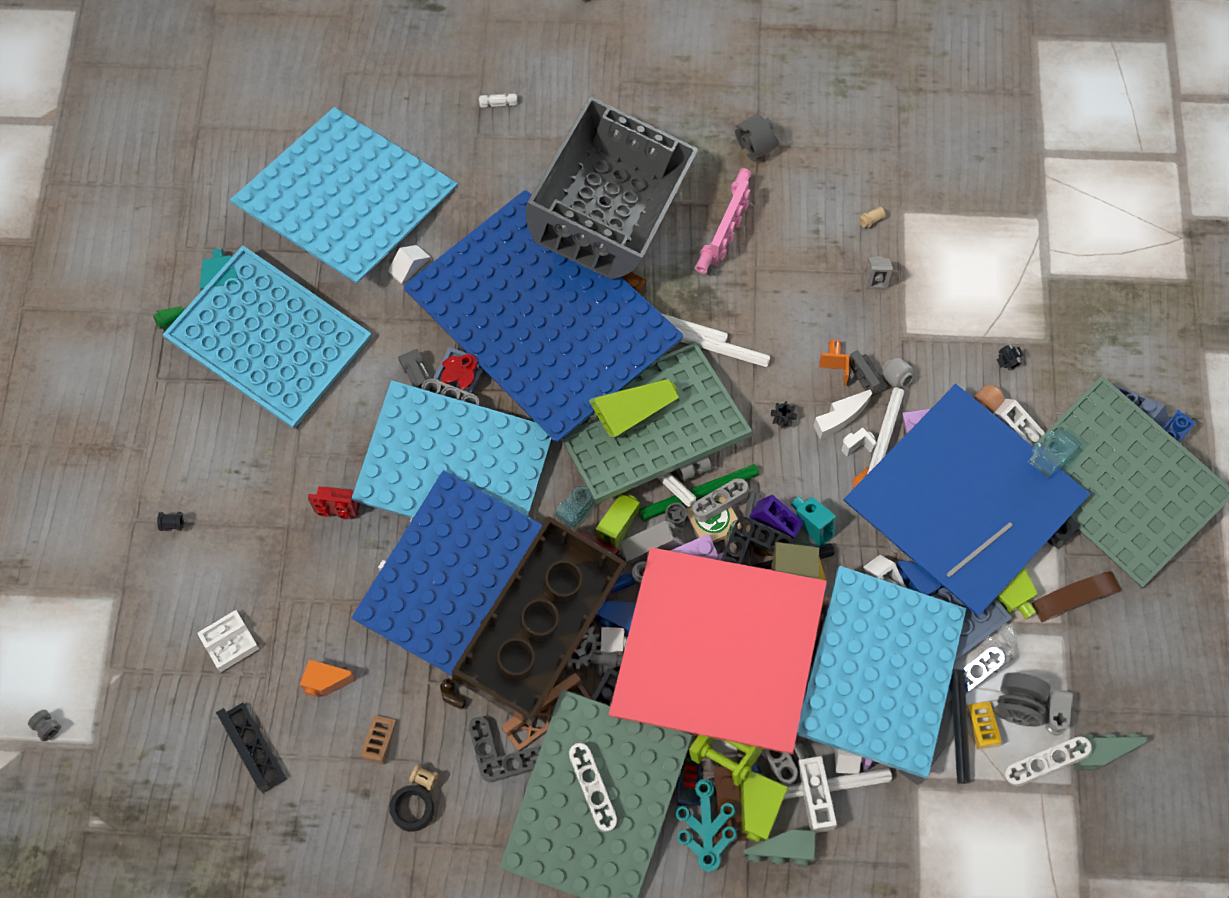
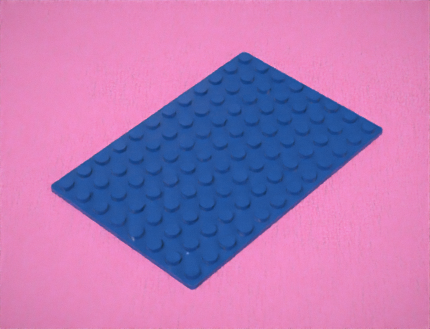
[404,190,683,442]

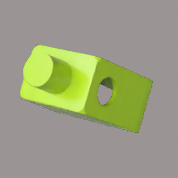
[996,567,1037,620]

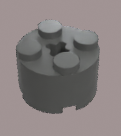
[735,114,780,161]

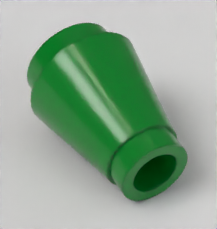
[153,306,184,329]

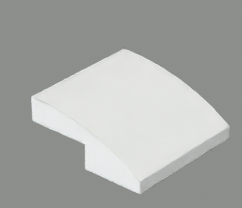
[197,610,259,673]

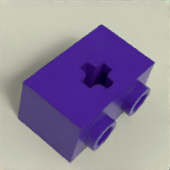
[749,494,804,543]

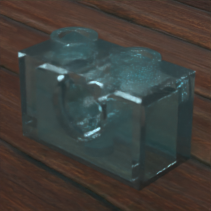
[1029,427,1082,478]

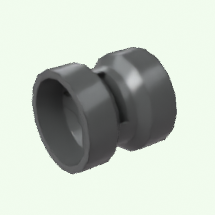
[665,503,687,528]
[28,709,61,742]

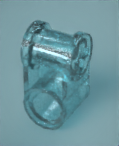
[553,486,592,528]

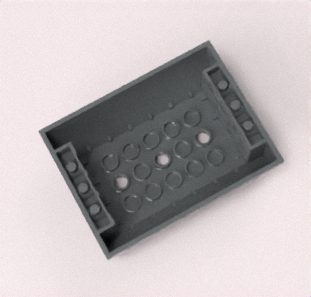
[526,96,698,279]

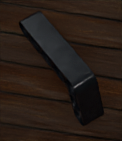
[717,517,794,564]

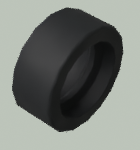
[389,785,434,832]

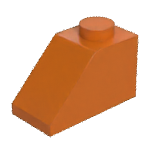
[300,660,355,697]

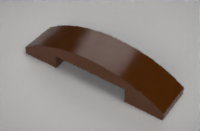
[1031,571,1121,623]

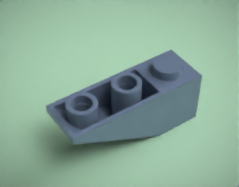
[1113,384,1169,428]

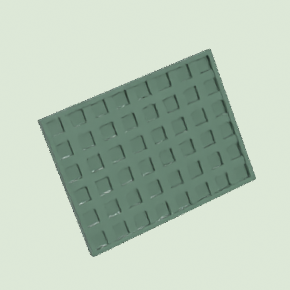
[561,342,752,504]
[1033,376,1229,588]
[499,689,692,898]

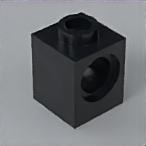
[1047,516,1081,549]

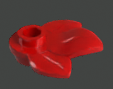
[441,354,478,390]

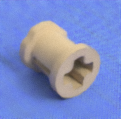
[409,764,439,792]

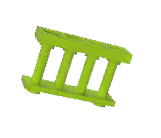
[689,735,764,786]

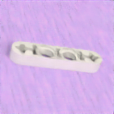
[1005,737,1092,787]
[569,743,617,831]

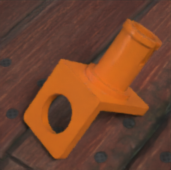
[819,339,849,386]

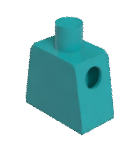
[200,249,238,291]
[791,496,836,546]

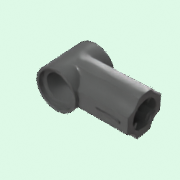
[398,349,430,389]

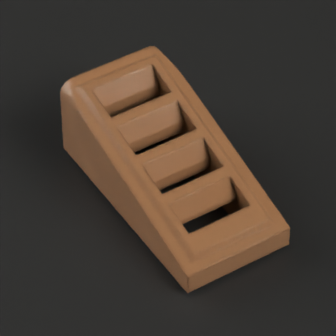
[360,715,396,765]

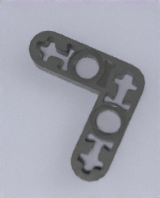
[469,717,540,782]

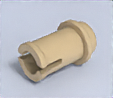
[858,206,886,228]

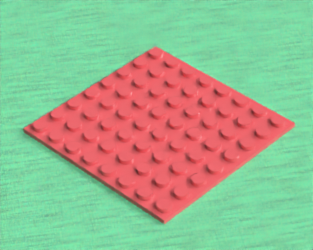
[609,547,827,754]

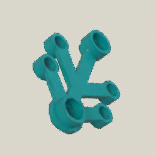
[676,779,738,872]

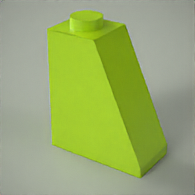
[596,494,640,548]
[740,771,787,843]

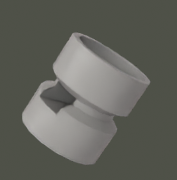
[676,456,711,481]

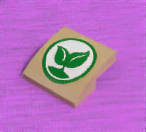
[686,496,742,544]

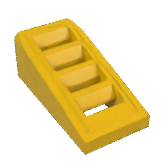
[967,701,1002,750]

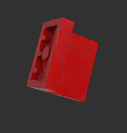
[308,486,360,519]

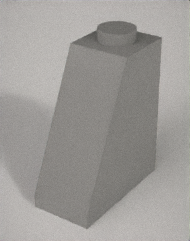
[620,520,687,565]

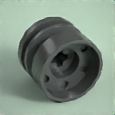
[995,672,1051,727]

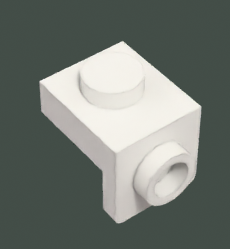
[841,427,877,456]

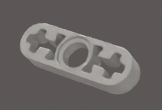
[692,479,748,522]

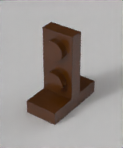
[710,757,742,818]

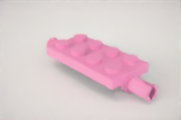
[695,168,752,274]

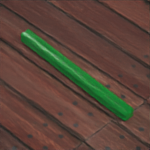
[639,464,759,521]

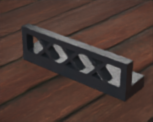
[216,702,287,793]

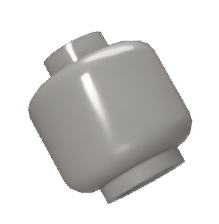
[882,358,914,389]

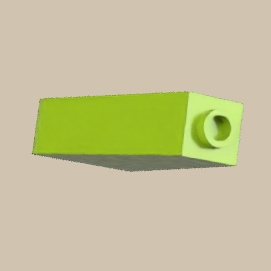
[588,379,679,437]

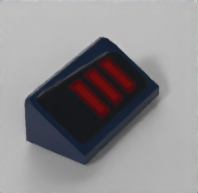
[677,757,701,806]

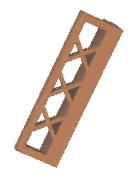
[501,673,591,751]

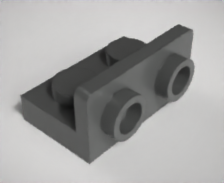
[849,350,887,396]

